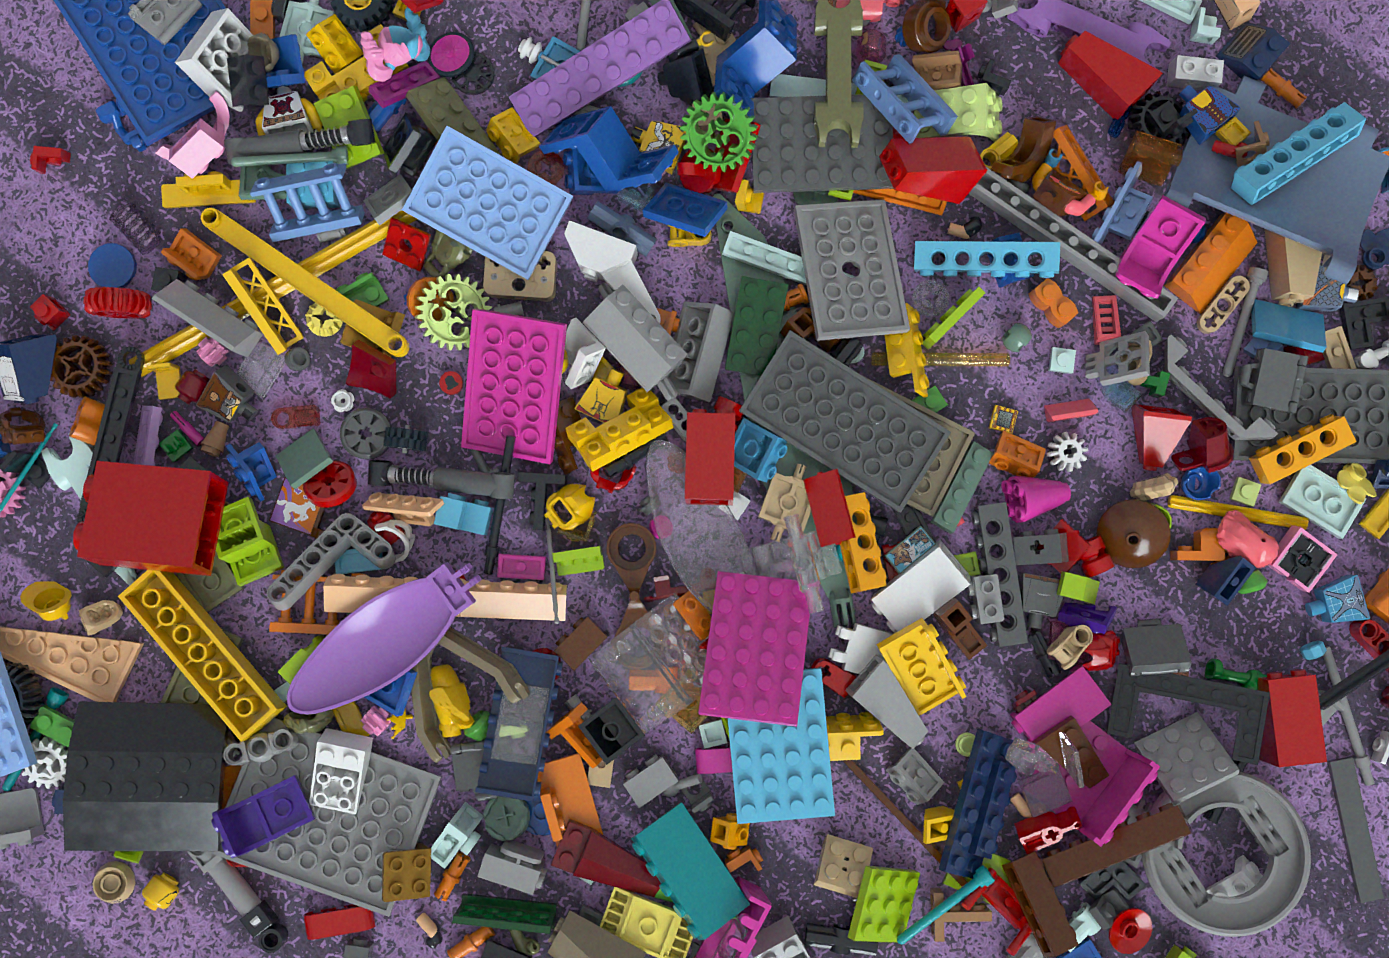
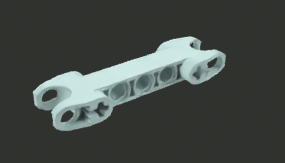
[41,436,139,586]

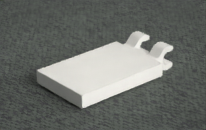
[828,623,894,674]

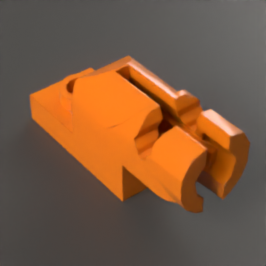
[1170,528,1229,561]

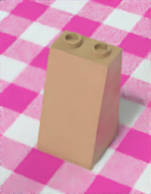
[1264,228,1322,307]

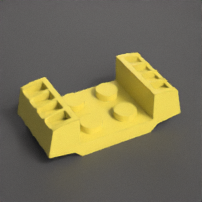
[600,887,693,958]

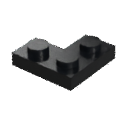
[1340,297,1389,350]
[1077,861,1146,901]

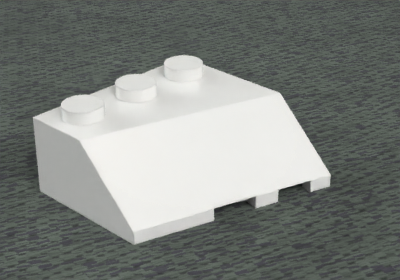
[175,8,253,112]

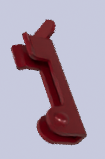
[644,568,716,602]

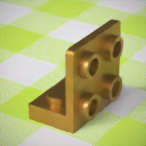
[340,299,405,357]
[382,843,431,902]

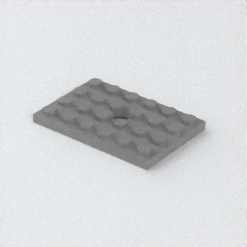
[794,199,910,341]

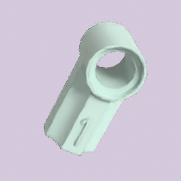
[1068,902,1101,952]

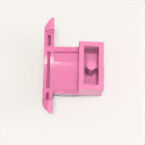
[155,91,230,179]

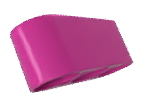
[695,746,733,774]

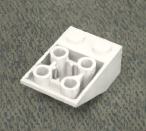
[309,728,373,814]

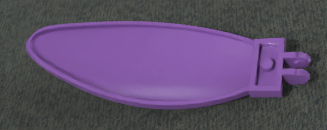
[287,562,482,714]

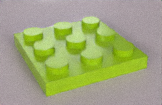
[848,866,920,942]

